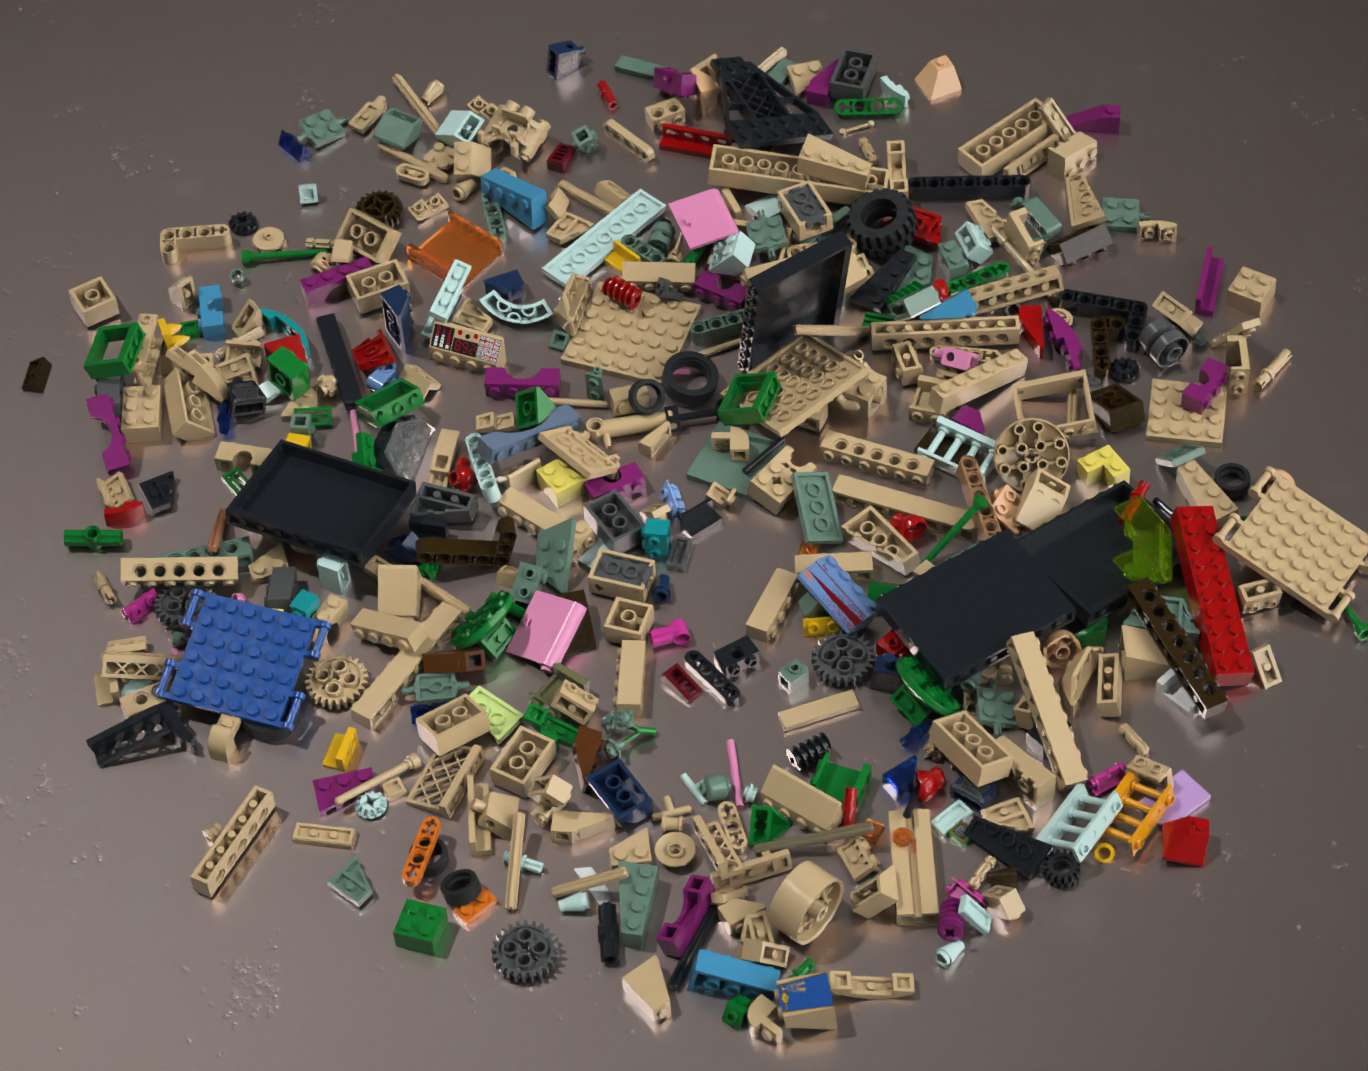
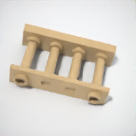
[132,314,165,386]

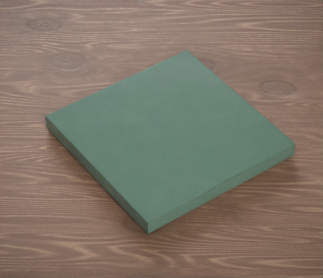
[686,421,787,502]

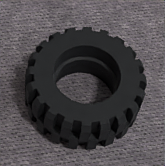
[846,188,918,258]

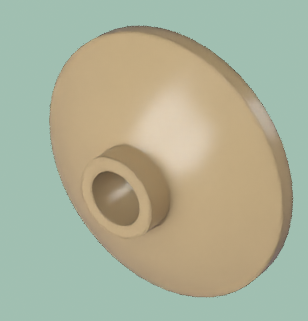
[655,832,696,868]

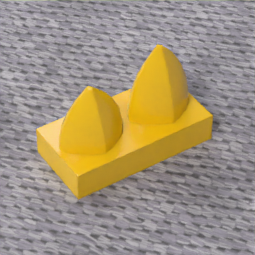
[157,318,190,351]

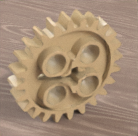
[305,653,369,710]

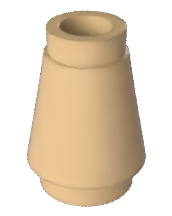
[421,80,444,105]
[451,179,476,201]

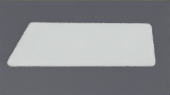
[574,867,614,905]

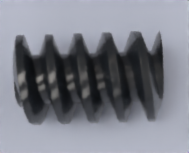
[786,732,831,771]

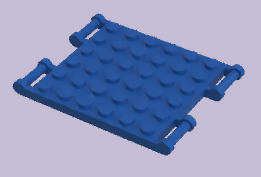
[152,588,332,732]

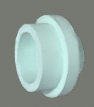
[742,783,758,803]

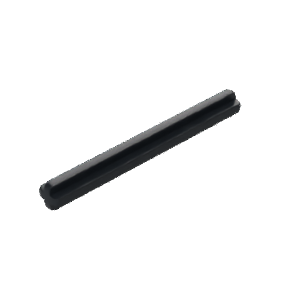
[667,904,718,991]

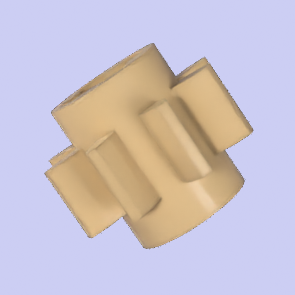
[315,374,338,397]

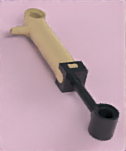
[586,398,724,449]

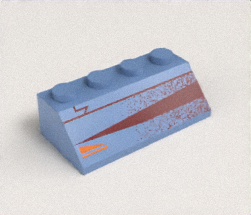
[797,555,879,634]

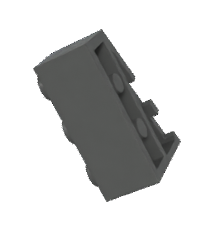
[409,481,479,523]
[264,567,298,613]

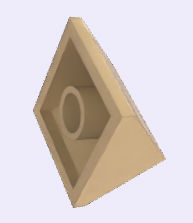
[495,458,541,491]

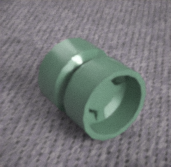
[647,221,675,255]

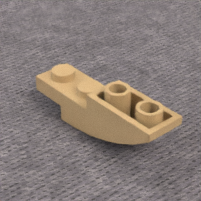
[165,345,228,403]
[428,429,460,488]

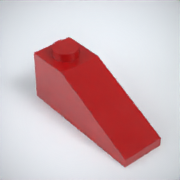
[1015,305,1044,359]

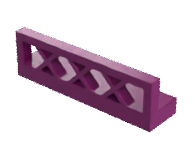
[1195,246,1224,317]

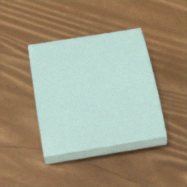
[745,193,783,219]

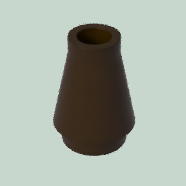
[988,866,1019,887]

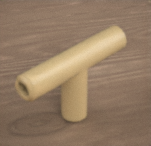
[651,795,692,822]

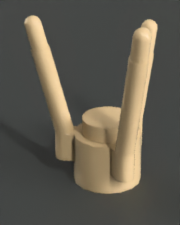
[665,232,692,263]

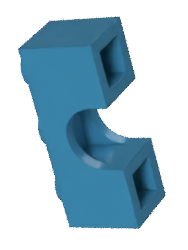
[196,284,226,339]

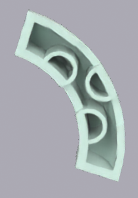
[480,290,554,324]

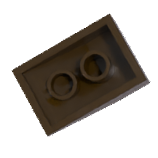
[1084,383,1145,432]
[555,589,597,655]

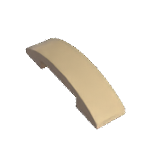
[829,970,914,999]

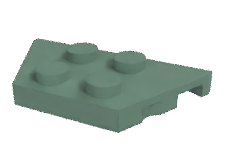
[897,245,933,291]
[534,519,577,593]
[1123,595,1200,638]

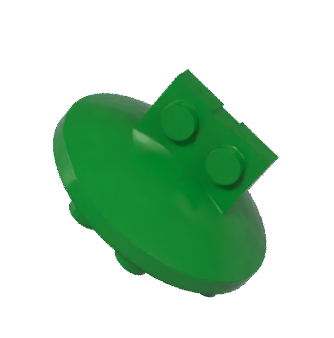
[451,590,516,660]
[889,656,961,727]

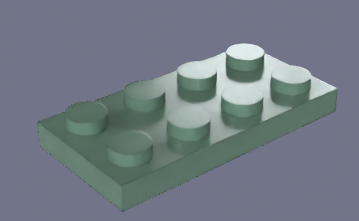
[791,472,844,544]

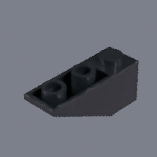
[155,701,196,755]

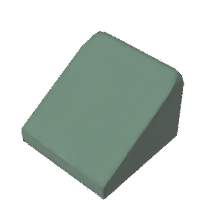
[548,329,572,351]

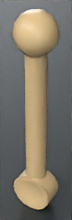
[839,120,874,136]

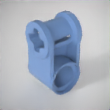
[366,363,398,391]

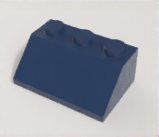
[380,284,414,353]
[585,758,653,823]

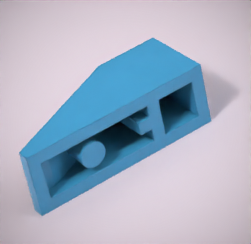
[918,288,978,319]

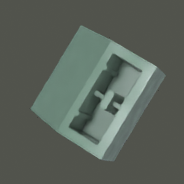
[372,107,423,150]

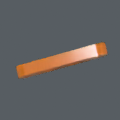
[402,816,441,887]

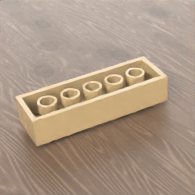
[958,98,1054,176]

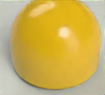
[1094,842,1115,863]

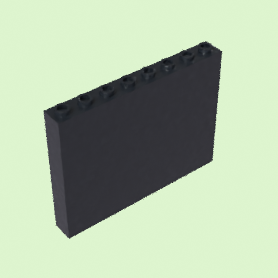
[737,230,853,373]
[225,439,417,568]
[1015,480,1182,627]
[876,529,1076,692]

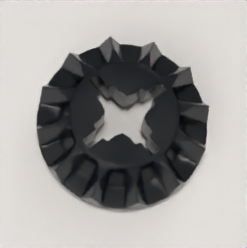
[229,210,257,234]
[1110,356,1139,381]

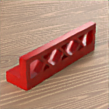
[659,123,731,159]

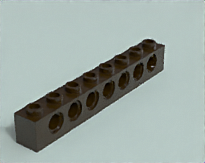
[1125,577,1228,720]

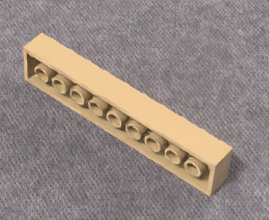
[708,144,890,205]

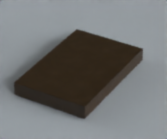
[914,425,982,465]

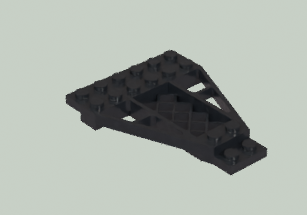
[710,56,834,149]

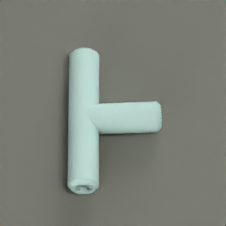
[680,773,708,805]

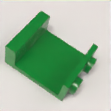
[810,752,872,808]

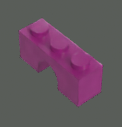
[653,67,697,98]
[694,270,747,312]
[1181,357,1230,415]
[584,462,646,501]

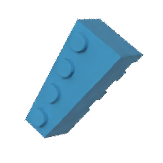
[480,168,548,230]
[687,949,781,1001]

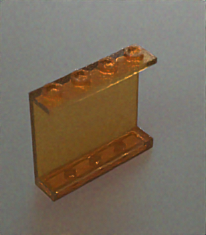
[406,210,504,290]

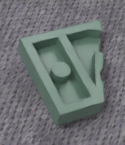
[328,855,373,907]

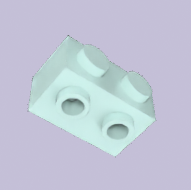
[955,221,994,264]

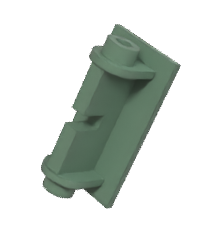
[585,367,605,401]

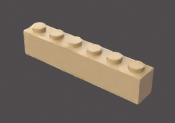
[928,348,1028,415]

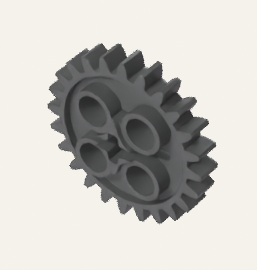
[154,583,216,630]
[811,630,875,687]
[491,920,559,983]

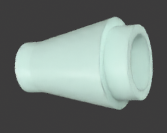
[558,891,590,913]
[934,940,965,967]

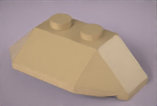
[554,274,593,336]
[1057,646,1106,717]

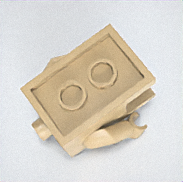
[828,350,887,421]

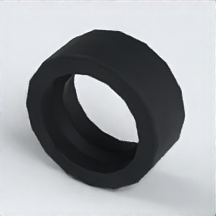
[628,379,666,414]
[1214,463,1251,500]
[409,838,449,877]
[440,869,482,907]

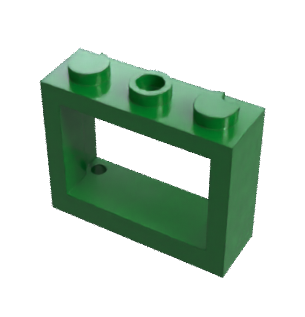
[83,322,145,379]
[717,372,781,426]
[354,378,426,429]

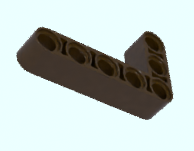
[415,517,517,567]

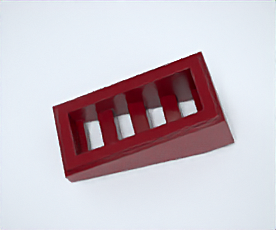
[547,143,576,173]
[661,663,703,703]

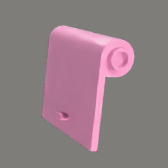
[668,189,739,251]
[506,590,587,674]

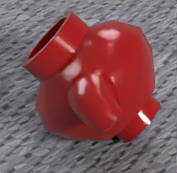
[449,457,478,493]

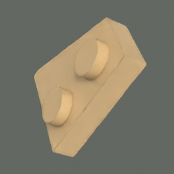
[281,386,318,421]

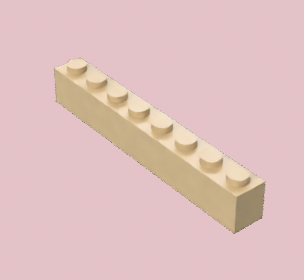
[832,474,978,543]
[350,601,463,731]
[1006,631,1088,791]

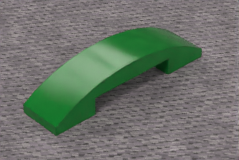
[522,702,603,748]

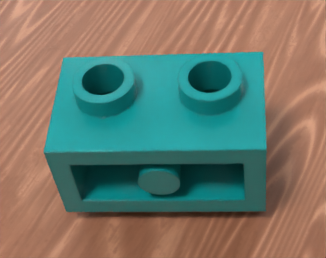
[641,518,671,559]

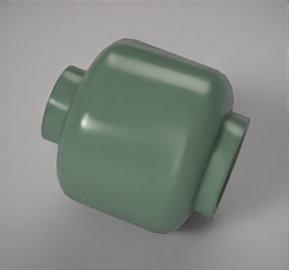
[700,774,731,801]

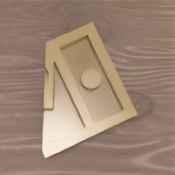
[786,60,823,97]
[546,211,594,245]
[452,297,493,333]
[214,353,260,386]
[248,543,288,585]
[981,797,1035,832]
[609,828,652,870]
[736,910,775,960]

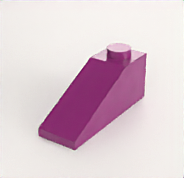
[804,59,839,107]
[1067,105,1121,133]

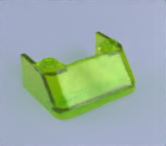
[1113,495,1172,584]

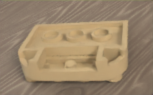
[538,426,620,480]

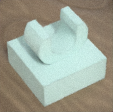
[298,183,318,204]

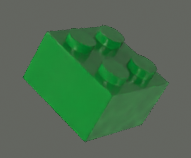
[266,346,310,401]
[393,899,448,955]

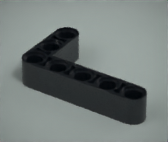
[1058,289,1148,353]

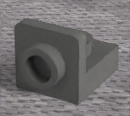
[655,277,684,301]

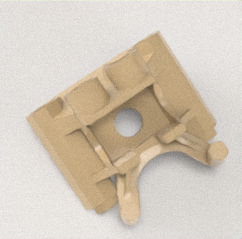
[477,100,551,163]

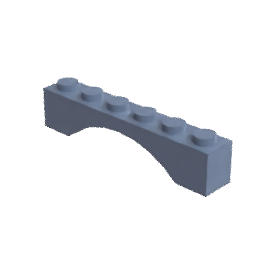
[476,404,581,465]

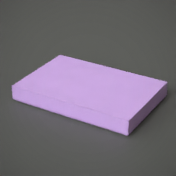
[1139,769,1211,828]

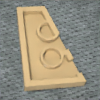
[965,199,1007,242]
[1209,318,1261,348]

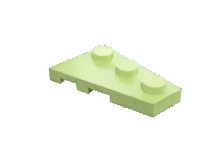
[469,686,524,745]

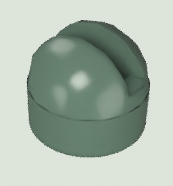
[229,268,245,284]
[1192,331,1208,347]
[172,631,186,647]

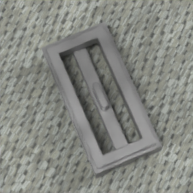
[665,536,693,572]

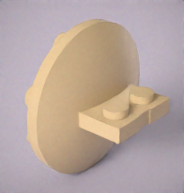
[993,417,1070,492]

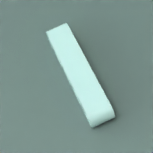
[465,433,501,503]

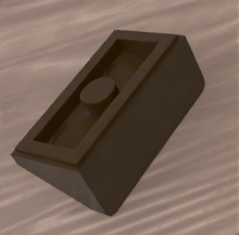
[21,357,52,392]

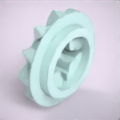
[354,790,387,819]

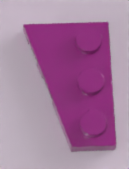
[312,767,376,817]

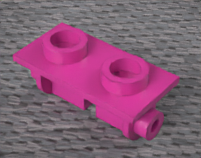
[120,587,157,625]
[1085,762,1127,797]
[945,877,988,908]

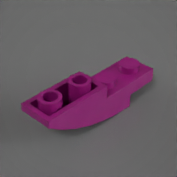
[1043,308,1083,372]

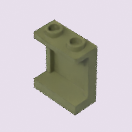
[528,662,590,721]

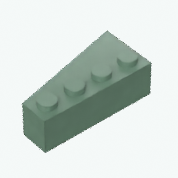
[618,860,659,949]

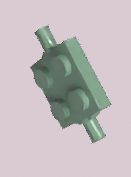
[294,109,349,148]
[1101,197,1151,232]
[745,210,788,261]
[402,672,470,707]
[974,678,1018,739]

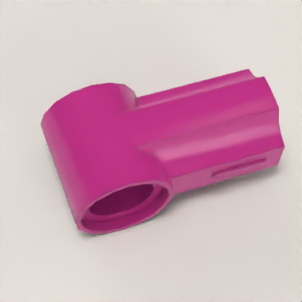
[649,619,691,647]

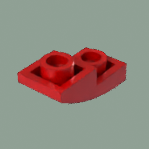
[104,501,146,526]

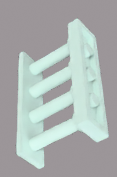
[420,259,472,340]
[917,416,996,486]
[1036,783,1123,863]

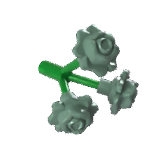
[601,708,656,760]

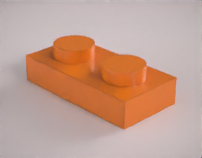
[452,886,498,927]

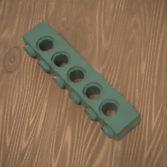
[137,536,254,589]

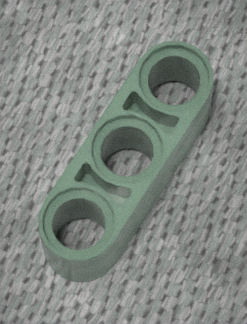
[1019,196,1063,240]
[621,234,665,262]

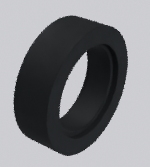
[661,351,719,406]
[241,699,301,742]

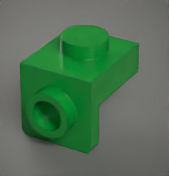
[722,994,753,1030]

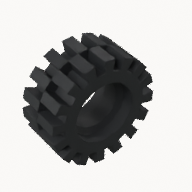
[1043,849,1081,889]

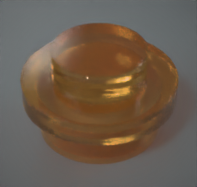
[892,827,913,847]

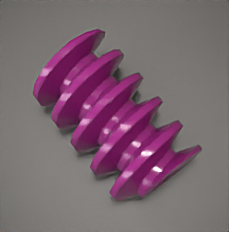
[937,897,965,942]

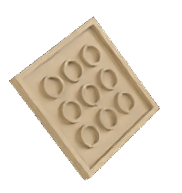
[1146,379,1228,448]

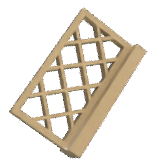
[405,744,486,820]

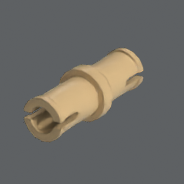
[92,571,117,605]

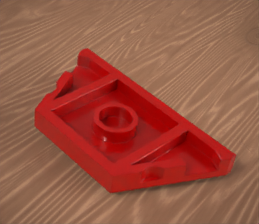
[878,206,942,249]
[351,329,397,371]

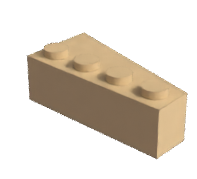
[796,133,872,191]
[1176,459,1239,531]
[841,505,921,576]
[996,735,1056,811]

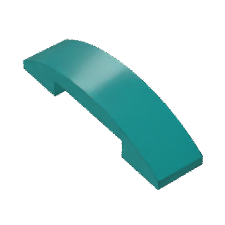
[260,308,311,359]

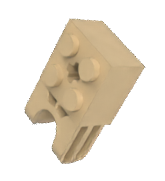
[747,445,817,515]

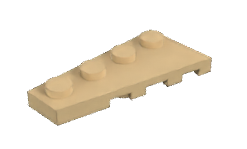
[1065,172,1108,231]

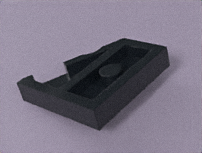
[139,471,175,514]

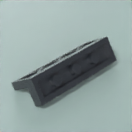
[86,705,170,768]

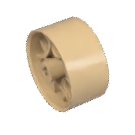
[768,861,844,945]

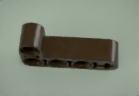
[1089,316,1126,383]

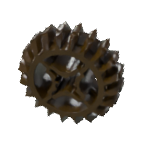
[356,189,404,228]

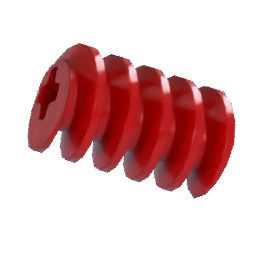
[602,276,643,310]

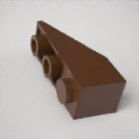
[422,646,486,673]
[572,725,604,793]

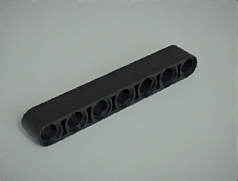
[908,175,1031,201]
[316,313,364,412]

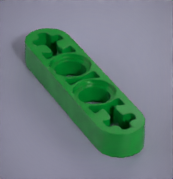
[834,98,903,115]
[947,261,1010,296]

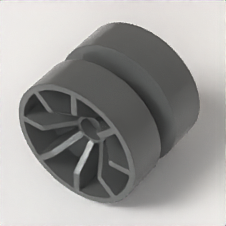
[1139,317,1189,368]

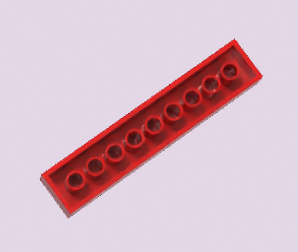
[1170,506,1255,686]

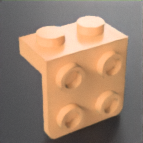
[989,484,1023,535]

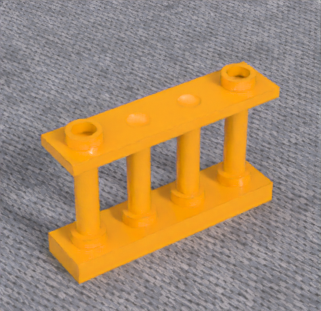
[1097,771,1175,856]

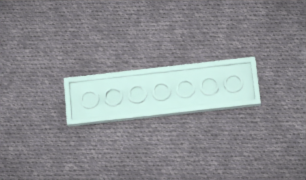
[542,189,667,288]

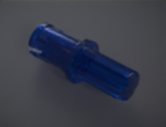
[216,402,231,435]
[899,719,933,749]

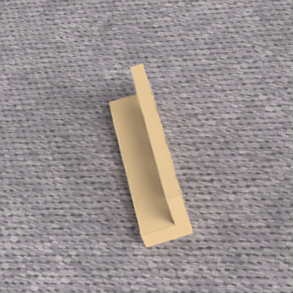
[100,650,182,680]
[467,775,492,856]
[692,815,745,880]

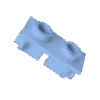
[660,480,687,521]

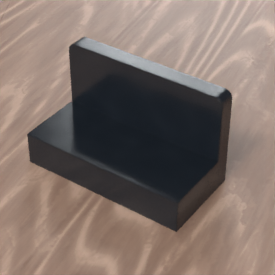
[680,498,722,540]
[408,516,449,539]

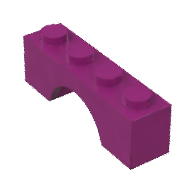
[300,256,372,307]
[484,367,561,397]
[86,393,132,473]
[656,874,716,957]

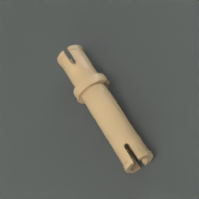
[1252,349,1292,391]

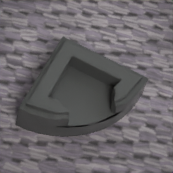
[1079,373,1102,391]

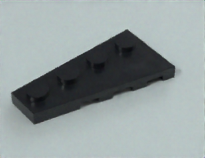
[849,249,917,314]
[964,816,1053,880]

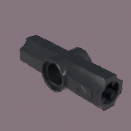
[597,902,620,965]

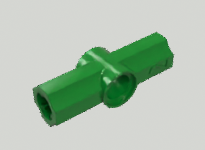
[63,525,124,550]

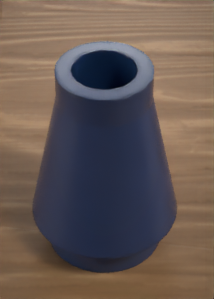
[651,574,671,602]

